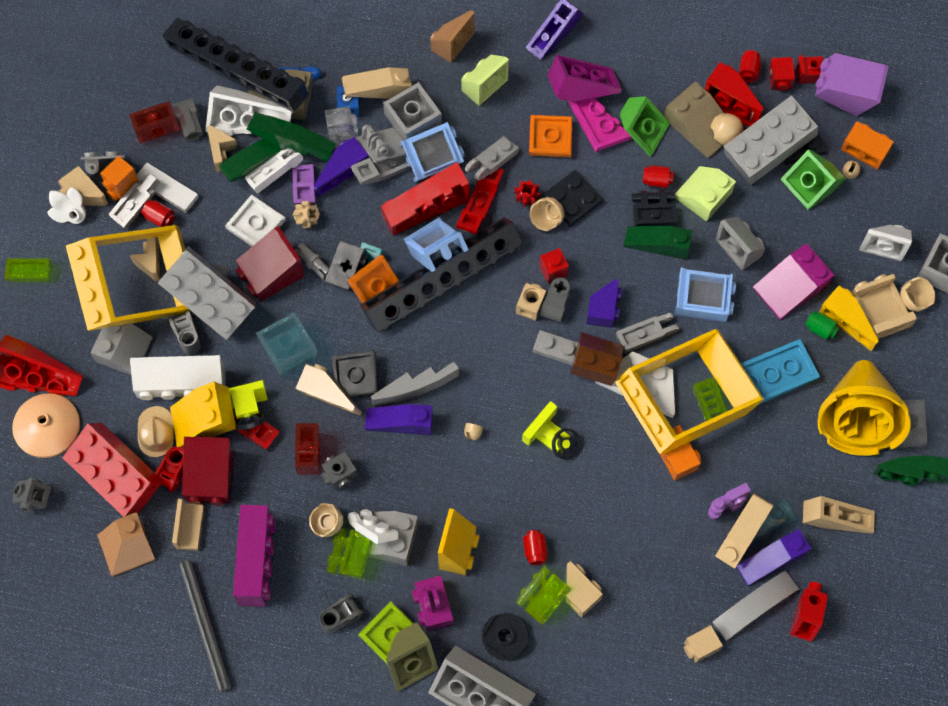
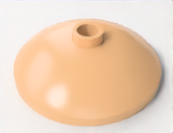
[13,393,80,458]

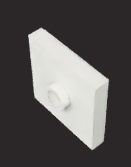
[225,195,286,246]

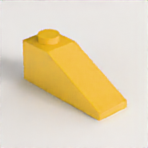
[820,286,879,351]

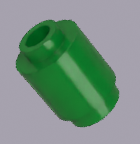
[805,311,839,341]

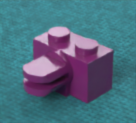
[411,576,453,631]

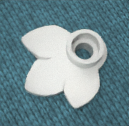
[47,187,86,224]

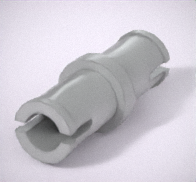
[295,243,330,281]

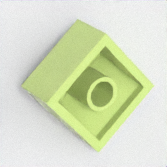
[461,55,509,106]
[675,166,736,221]

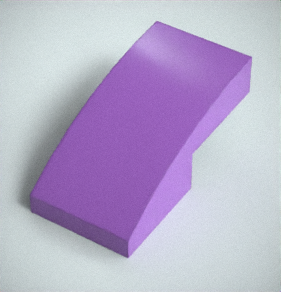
[292,164,315,205]

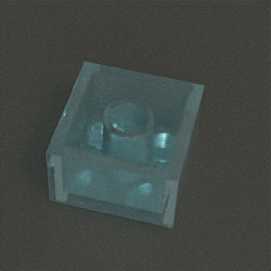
[256,312,318,377]

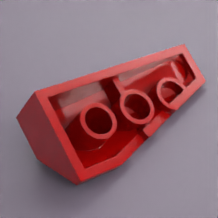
[0,334,83,396]

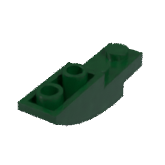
[873,456,948,486]

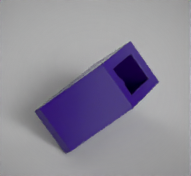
[586,279,622,328]

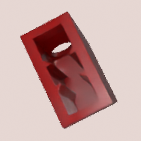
[790,582,828,642]

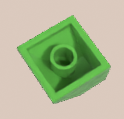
[620,97,670,156]
[780,149,846,210]

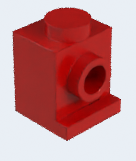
[796,55,823,84]

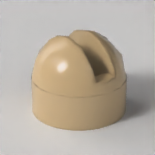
[842,160,860,179]
[464,423,483,440]

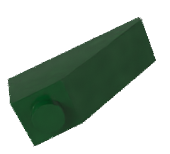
[623,226,693,260]

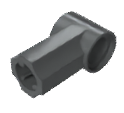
[173,98,203,141]

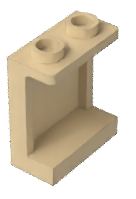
[852,274,917,339]

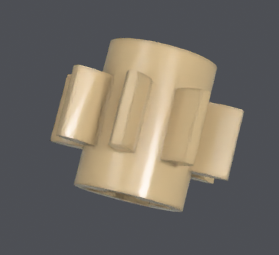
[293,201,320,228]

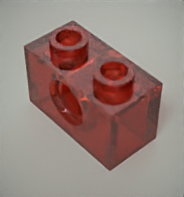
[129,101,179,143]
[295,423,320,474]

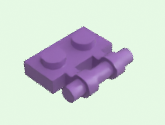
[708,483,751,520]

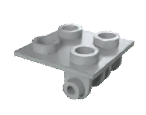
[356,124,406,163]
[80,151,125,174]

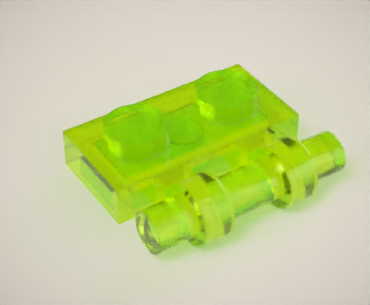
[326,528,373,579]
[515,566,572,625]

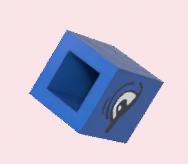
[337,86,360,118]

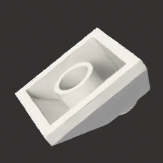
[859,225,912,261]

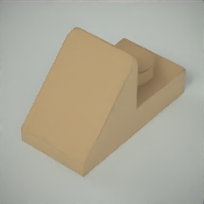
[207,126,238,173]
[130,237,160,281]

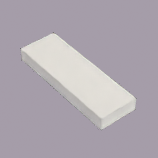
[137,163,198,213]

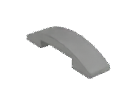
[351,137,435,185]
[712,571,799,641]

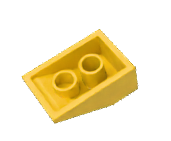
[170,382,236,449]
[438,508,480,576]

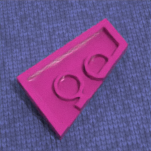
[568,98,632,152]

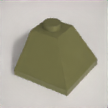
[386,622,438,691]

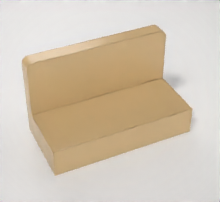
[172,499,205,551]

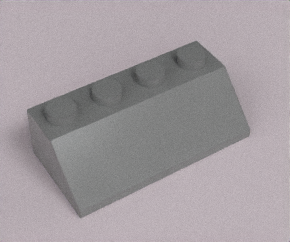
[428,645,536,706]

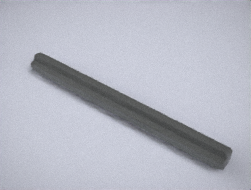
[179,560,231,692]

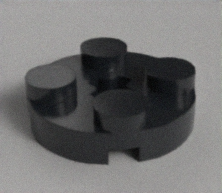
[482,613,528,661]

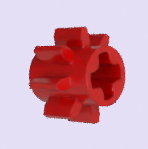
[514,179,540,207]

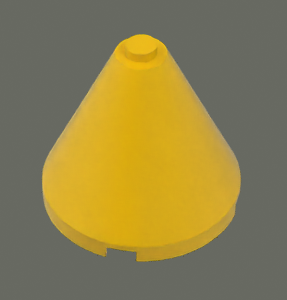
[818,360,910,456]

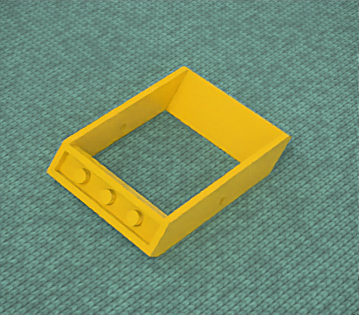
[66,225,191,331]
[615,329,764,454]

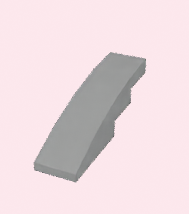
[371,362,459,407]

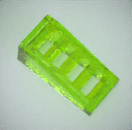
[692,377,727,421]

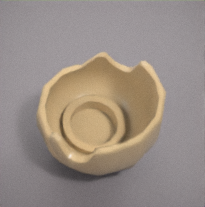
[711,113,744,146]
[529,197,564,231]
[900,277,935,312]
[309,503,343,538]

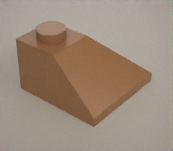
[430,10,475,63]
[98,512,156,577]

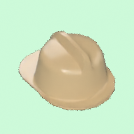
[138,406,174,457]

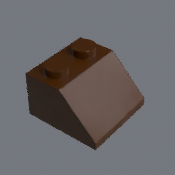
[570,332,623,386]

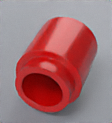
[738,50,762,83]
[643,165,674,188]
[142,200,175,227]
[523,530,548,565]

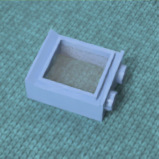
[399,122,465,182]
[404,217,468,272]
[674,267,736,322]

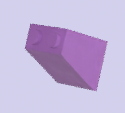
[815,53,888,116]

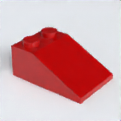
[705,62,764,128]

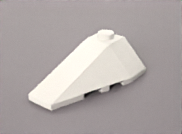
[205,86,292,136]

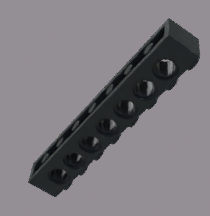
[162,17,309,113]
[360,217,523,332]

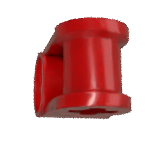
[155,446,183,493]

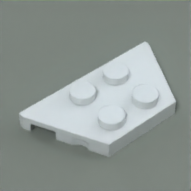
[596,352,675,418]

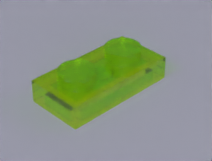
[4,258,51,282]

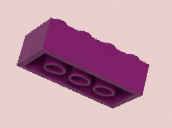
[233,505,276,607]

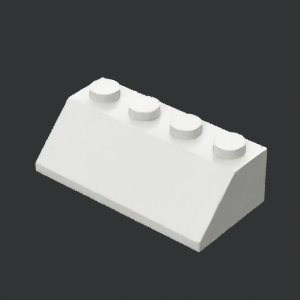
[130,355,226,400]

